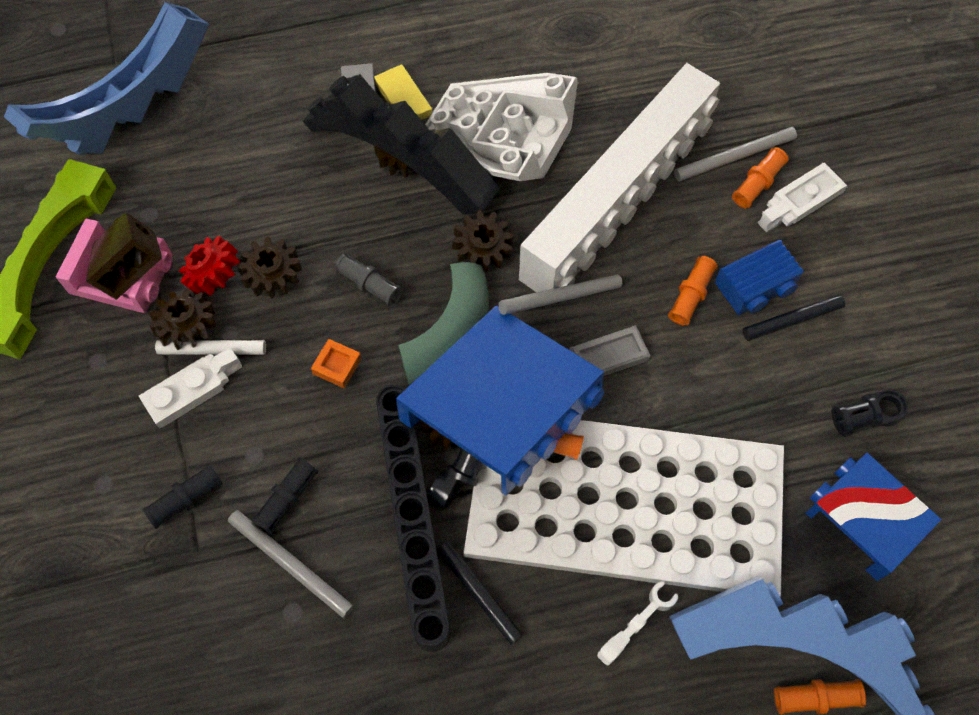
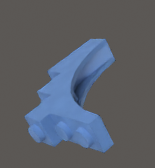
[4,2,209,155]
[669,576,935,715]

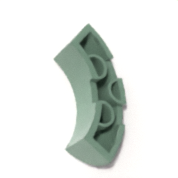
[399,262,489,386]

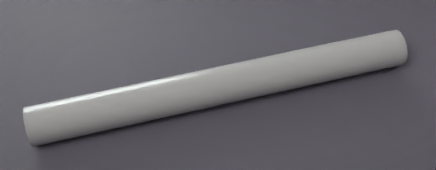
[674,127,797,182]
[499,274,622,315]
[228,510,354,619]

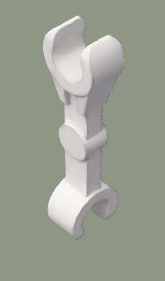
[597,581,678,666]

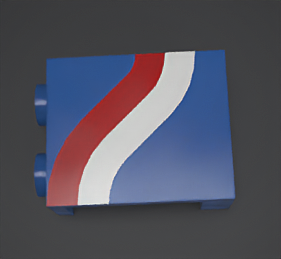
[805,453,942,581]

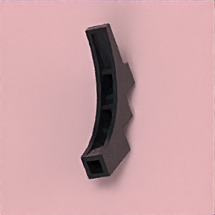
[302,74,501,215]

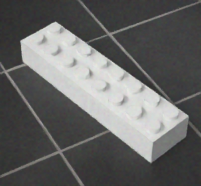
[519,63,720,292]

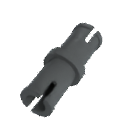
[334,253,403,306]

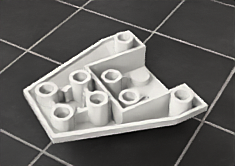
[425,73,578,181]

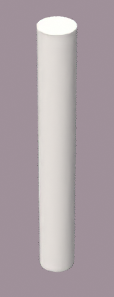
[155,340,266,355]

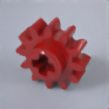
[179,236,240,295]

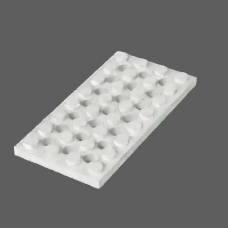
[464,420,784,596]

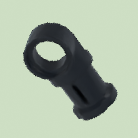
[831,389,908,437]
[427,448,483,510]

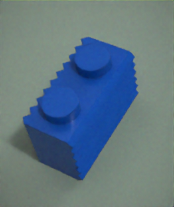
[715,240,803,315]

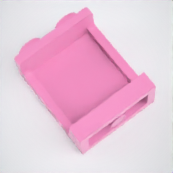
[56,218,173,314]

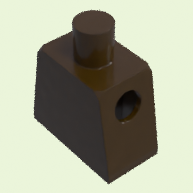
[86,213,162,300]

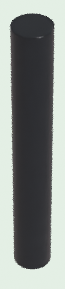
[743,294,845,341]
[437,542,523,645]

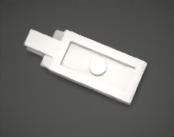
[758,163,847,232]
[139,348,242,428]

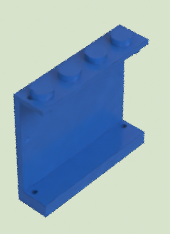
[396,305,604,496]

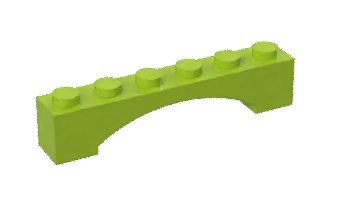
[0,159,116,360]

